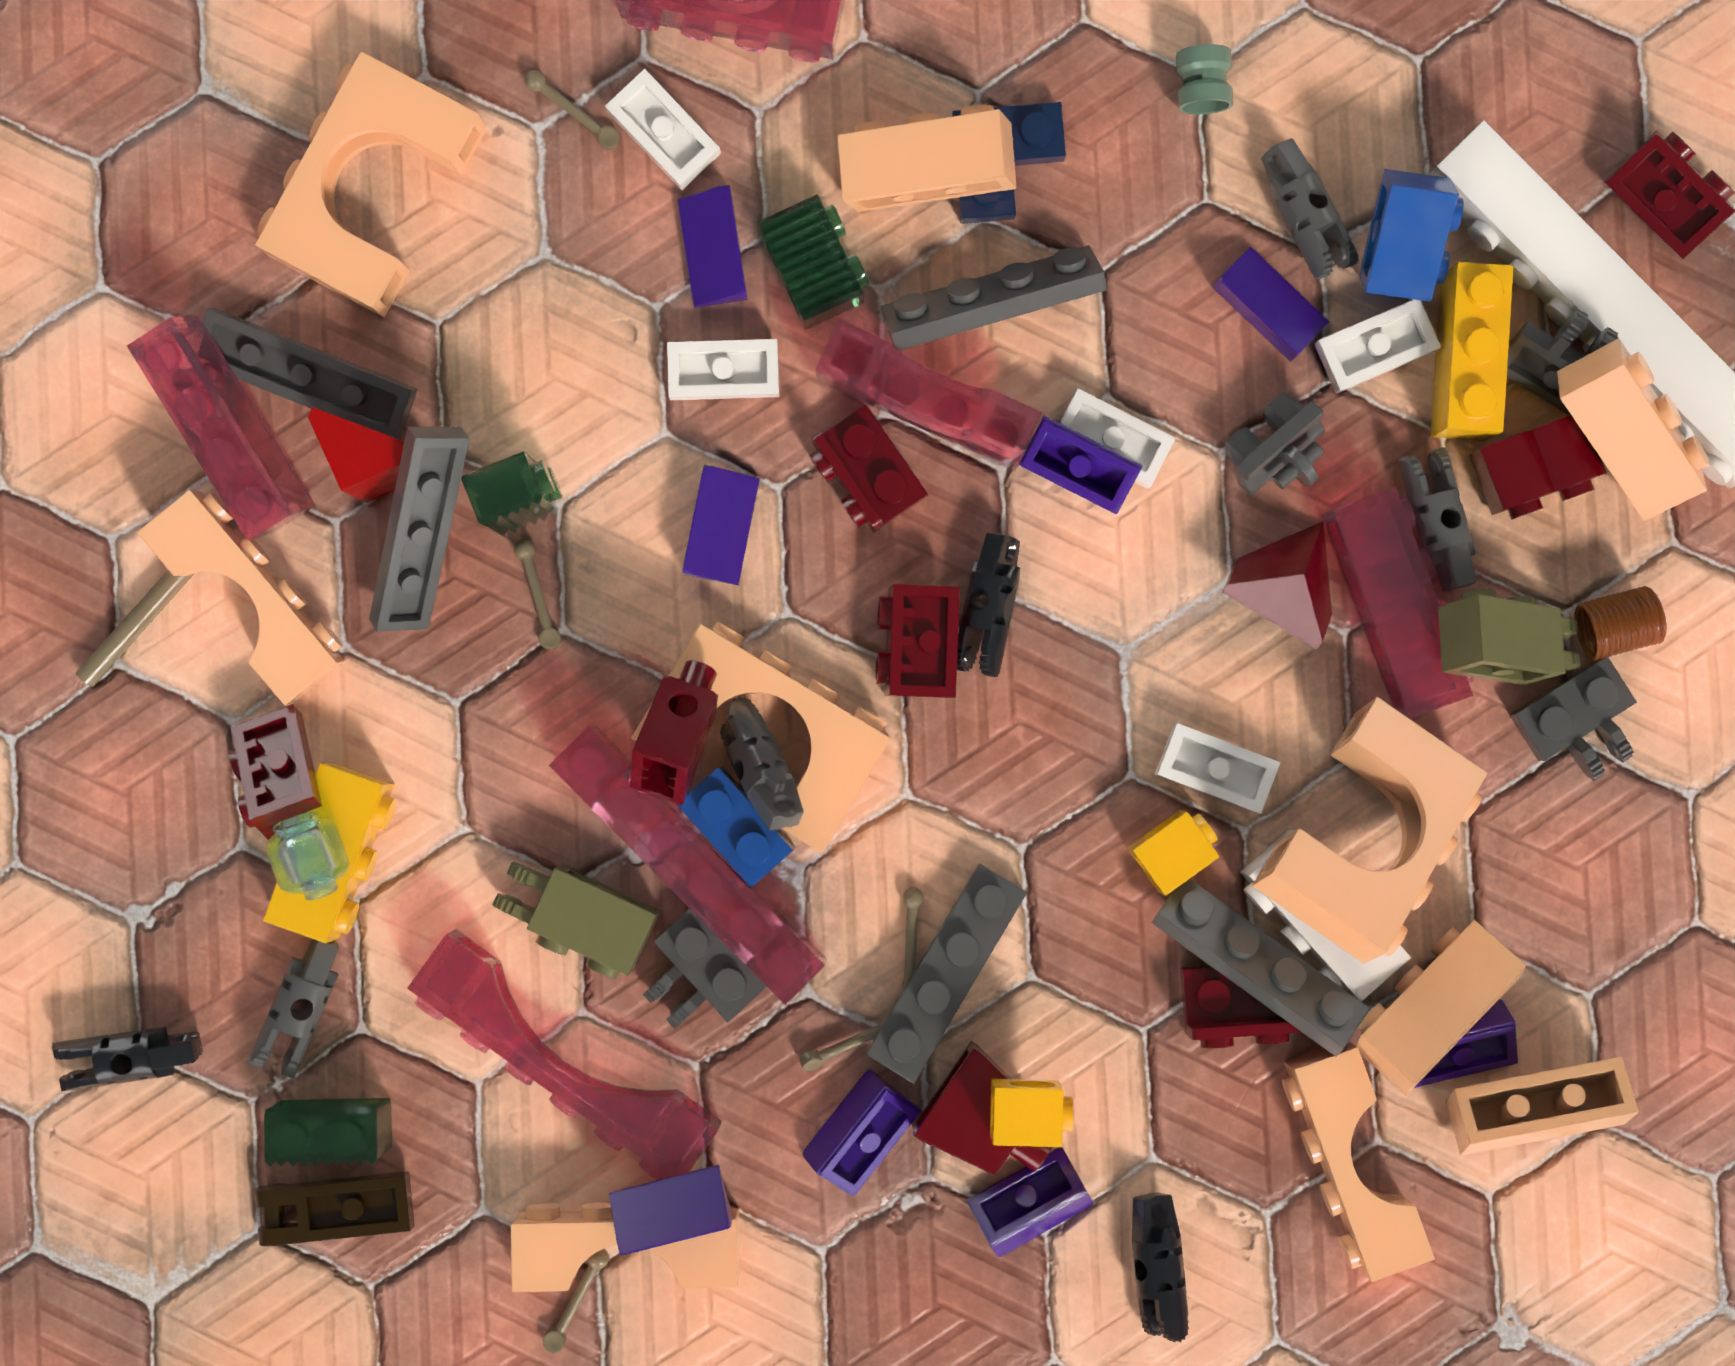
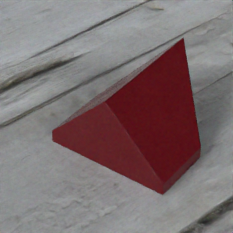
[1222,521,1332,649]

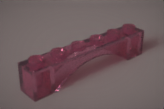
[549,726,826,1005]
[407,929,722,1180]

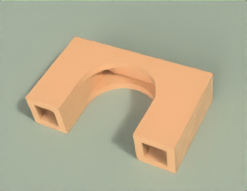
[255,51,487,318]
[631,621,891,853]
[1252,697,1487,964]

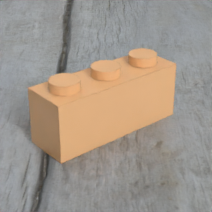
[837,104,1017,212]
[1557,338,1710,521]
[1356,920,1527,1096]
[1446,1057,1639,1156]

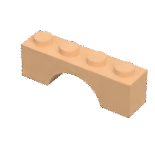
[137,490,345,706]
[1282,1042,1435,1282]
[511,1202,740,1292]

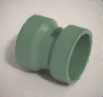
[1176,44,1233,115]

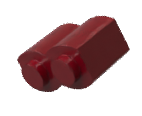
[1469,415,1606,520]

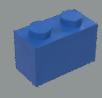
[1359,169,1464,302]
[676,766,795,888]

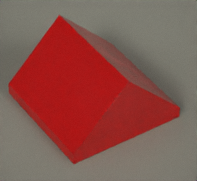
[308,407,404,503]

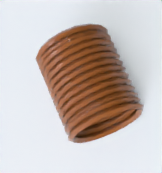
[1574,586,1667,661]

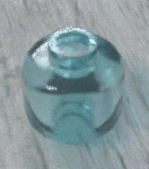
[266,811,350,900]

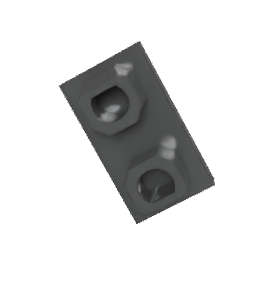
[1225,393,1325,496]

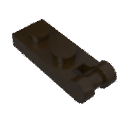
[254,1171,415,1246]

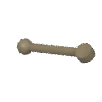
[525,70,620,150]
[514,539,562,650]
[902,887,924,991]
[799,1023,883,1072]
[543,1249,609,1353]

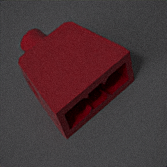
[630,660,718,806]
[912,1041,1052,1174]

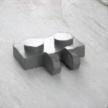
[1507,309,1618,415]
[1509,656,1637,781]
[643,903,769,1029]

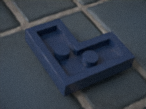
[952,102,1066,224]

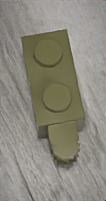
[1438,589,1581,685]
[492,862,661,979]

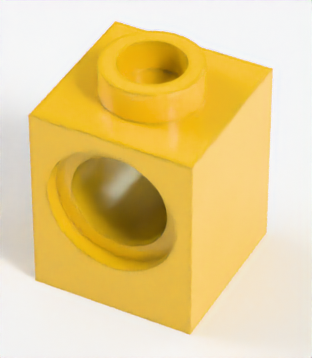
[1127,810,1220,896]
[990,1079,1073,1147]

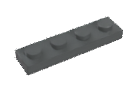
[880,245,1107,352]
[191,308,418,440]
[369,427,470,632]
[865,864,1027,1084]
[1151,879,1370,1057]

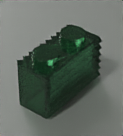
[757,194,869,330]
[461,451,563,537]
[264,1098,392,1167]

